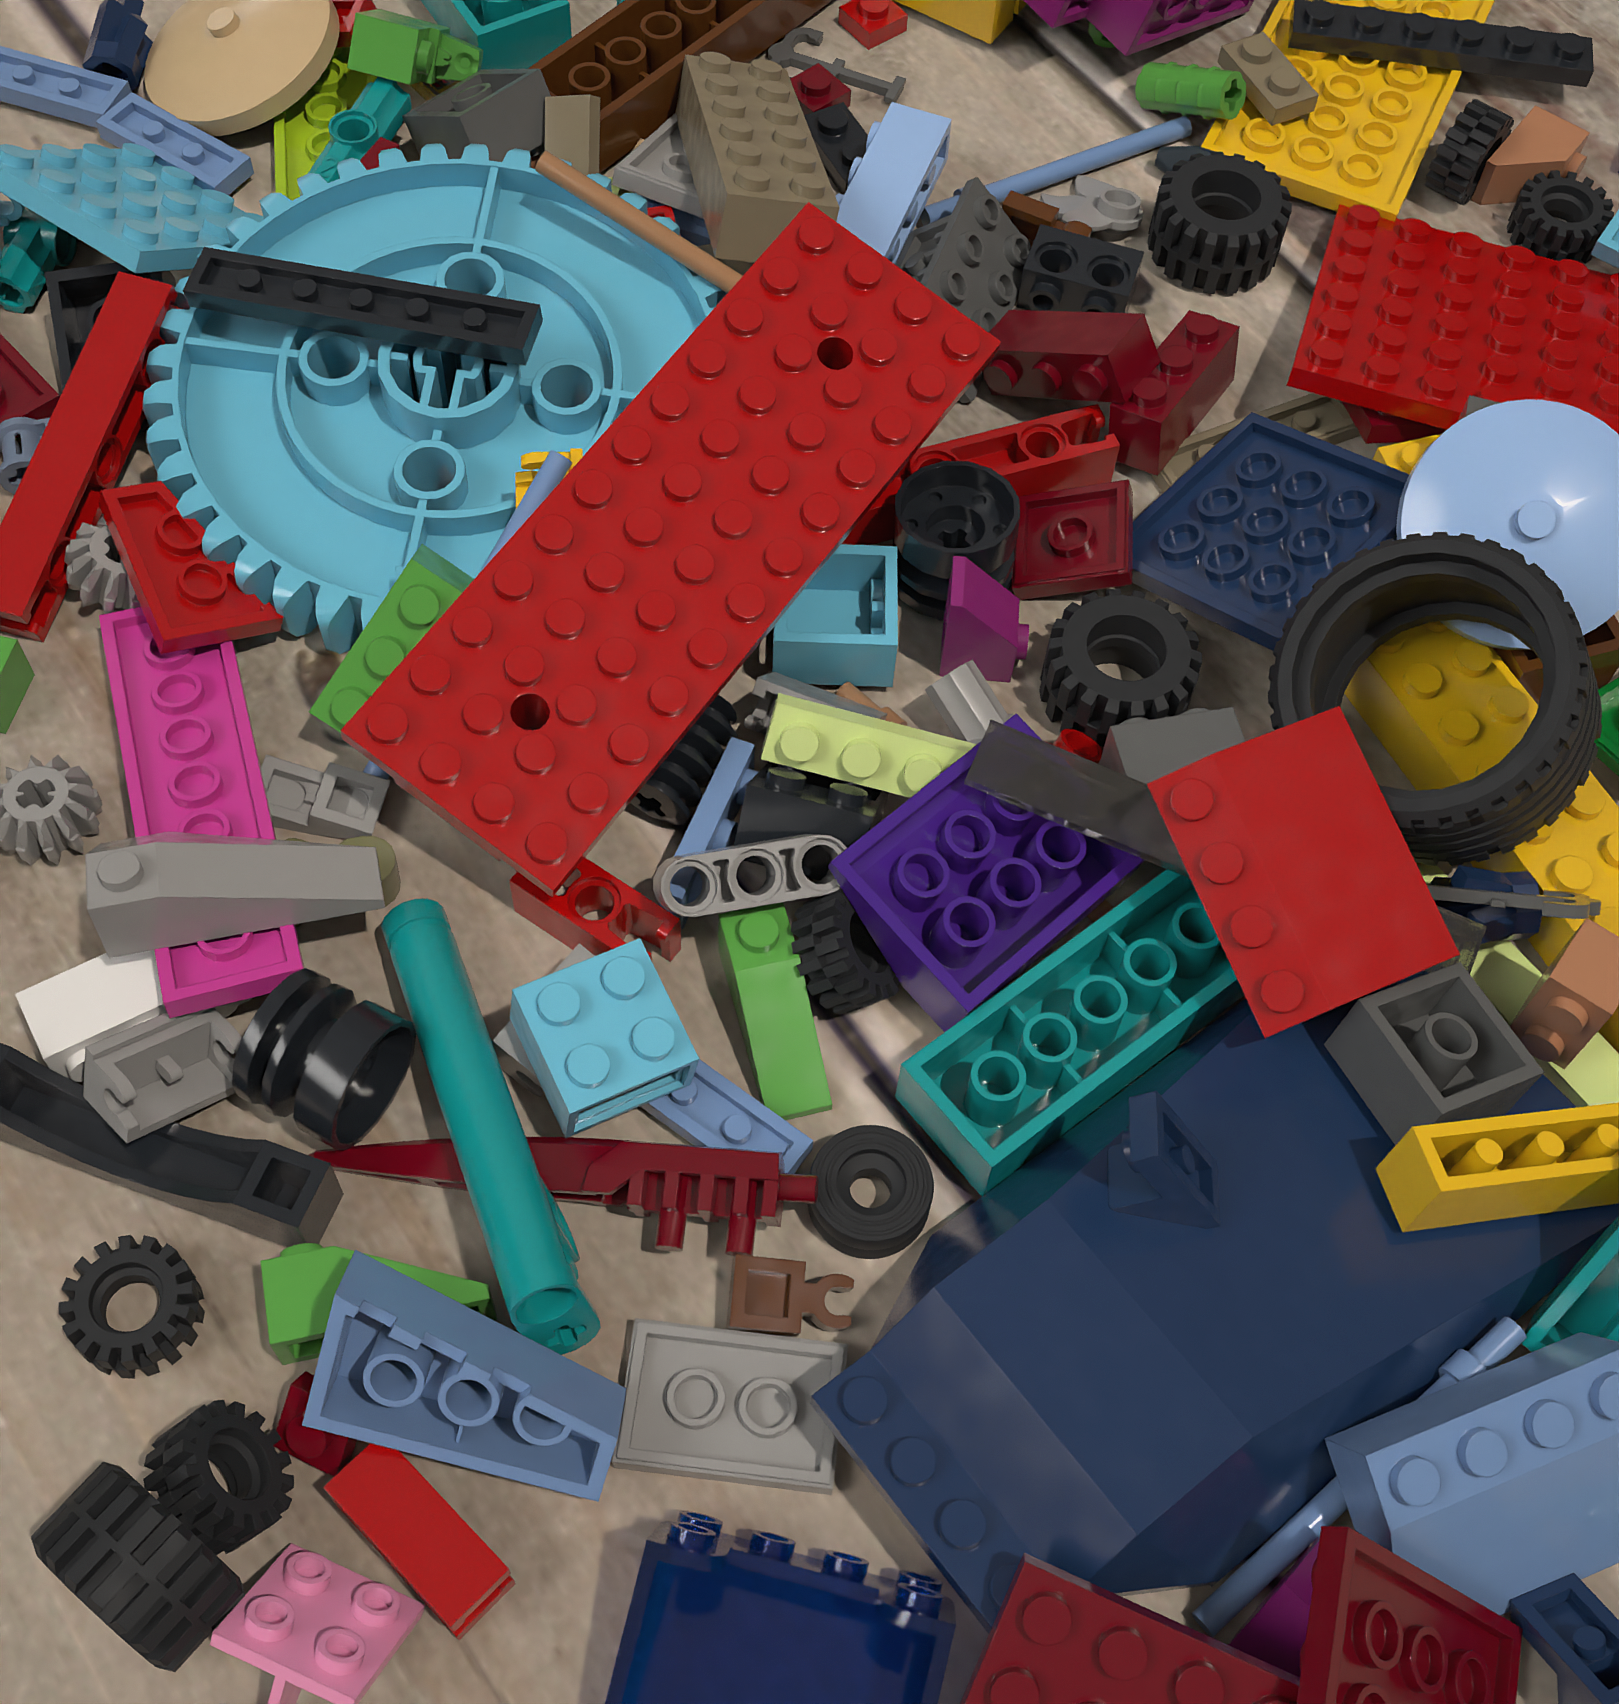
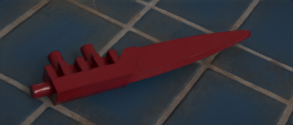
[309,1137,819,1256]

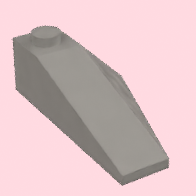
[85,832,385,958]

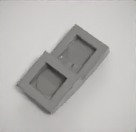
[261,755,390,839]

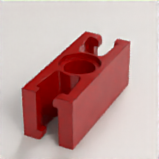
[509,858,681,962]
[323,1443,516,1640]

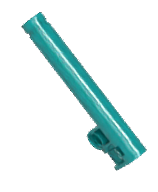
[381,899,601,1355]

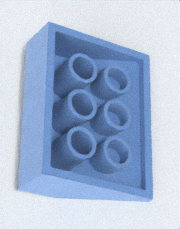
[1324,1332,1619,1615]

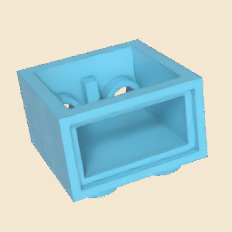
[772,544,898,687]
[510,938,699,1138]

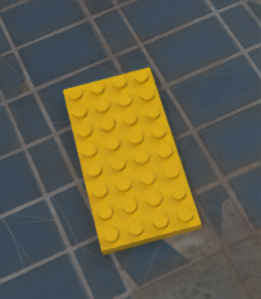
[1201,0,1496,222]

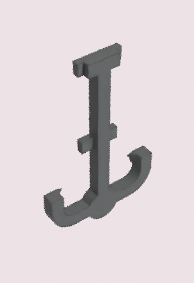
[768,27,906,104]
[1426,884,1601,919]

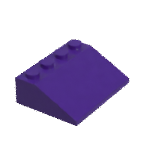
[828,713,1150,1032]

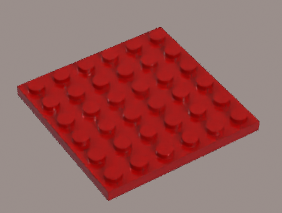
[1286,204,1619,434]

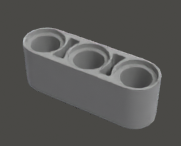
[653,834,847,917]

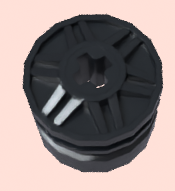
[892,461,1020,620]
[232,968,416,1150]

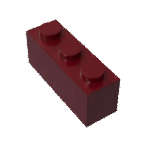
[982,310,1161,403]
[1108,310,1240,476]

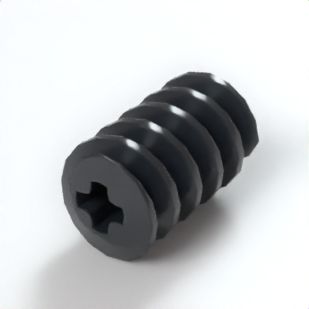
[630,694,738,825]

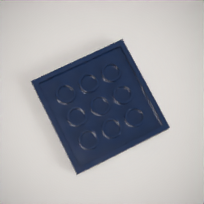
[1132,412,1410,651]

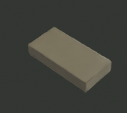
[544,95,600,176]

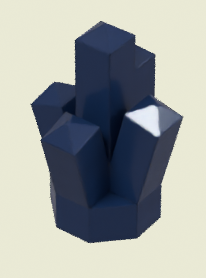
[82,0,153,92]
[1430,865,1542,944]

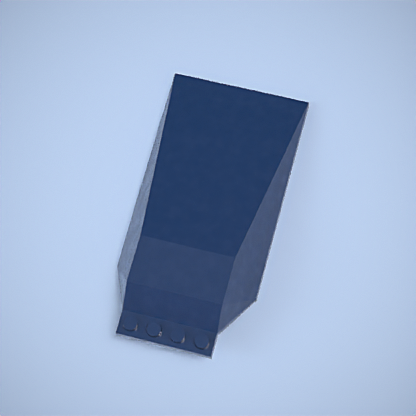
[810,966,1619,1634]

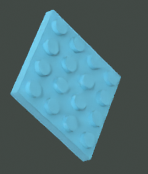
[0,143,264,273]

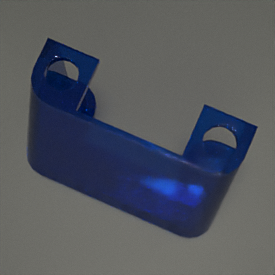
[605,1510,956,1704]

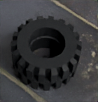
[1147,152,1292,294]
[1039,589,1202,747]
[31,1462,245,1672]

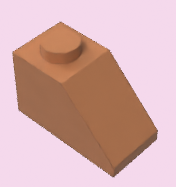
[1471,105,1590,205]

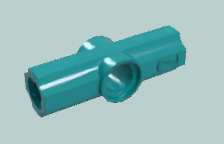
[299,77,412,193]
[0,208,77,313]

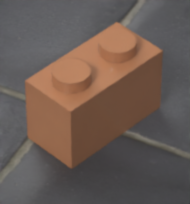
[1510,918,1619,1070]

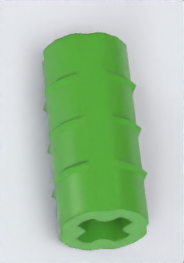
[1135,62,1246,120]

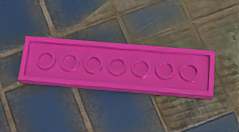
[99,606,304,1018]

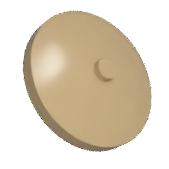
[144,0,340,136]

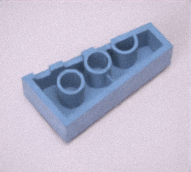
[302,1250,627,1502]

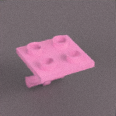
[210,1543,425,1704]

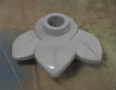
[1040,174,1143,235]

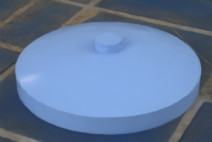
[1396,399,1619,650]

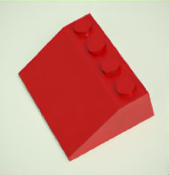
[1147,706,1460,1038]

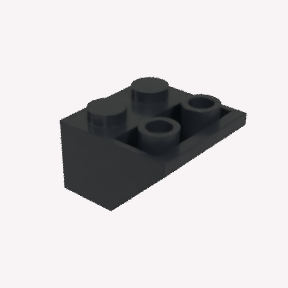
[734,761,889,880]

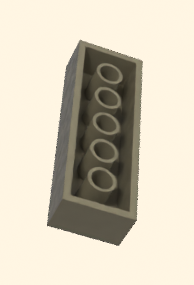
[675,52,840,263]

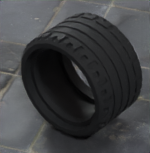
[1268,532,1602,866]

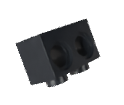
[1017,224,1144,313]

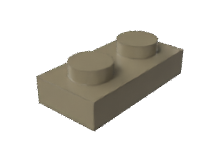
[1217,32,1319,126]

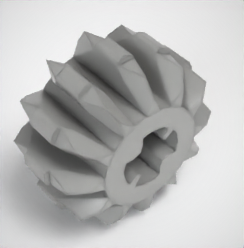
[64,516,140,614]
[0,755,103,865]

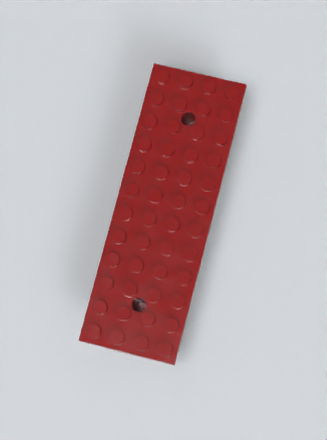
[340,202,1001,897]

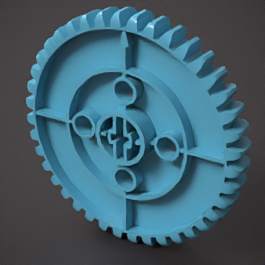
[143,143,727,654]

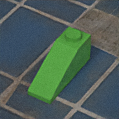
[718,902,832,1120]
[260,1243,497,1365]

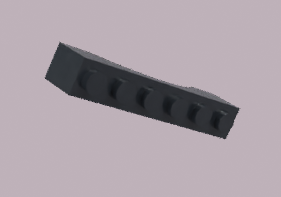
[0,1043,344,1247]

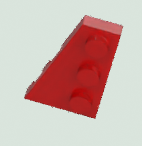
[99,481,284,654]

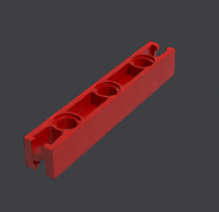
[0,271,183,643]
[841,403,1120,545]

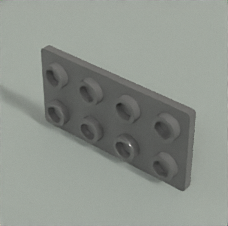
[895,177,1031,404]

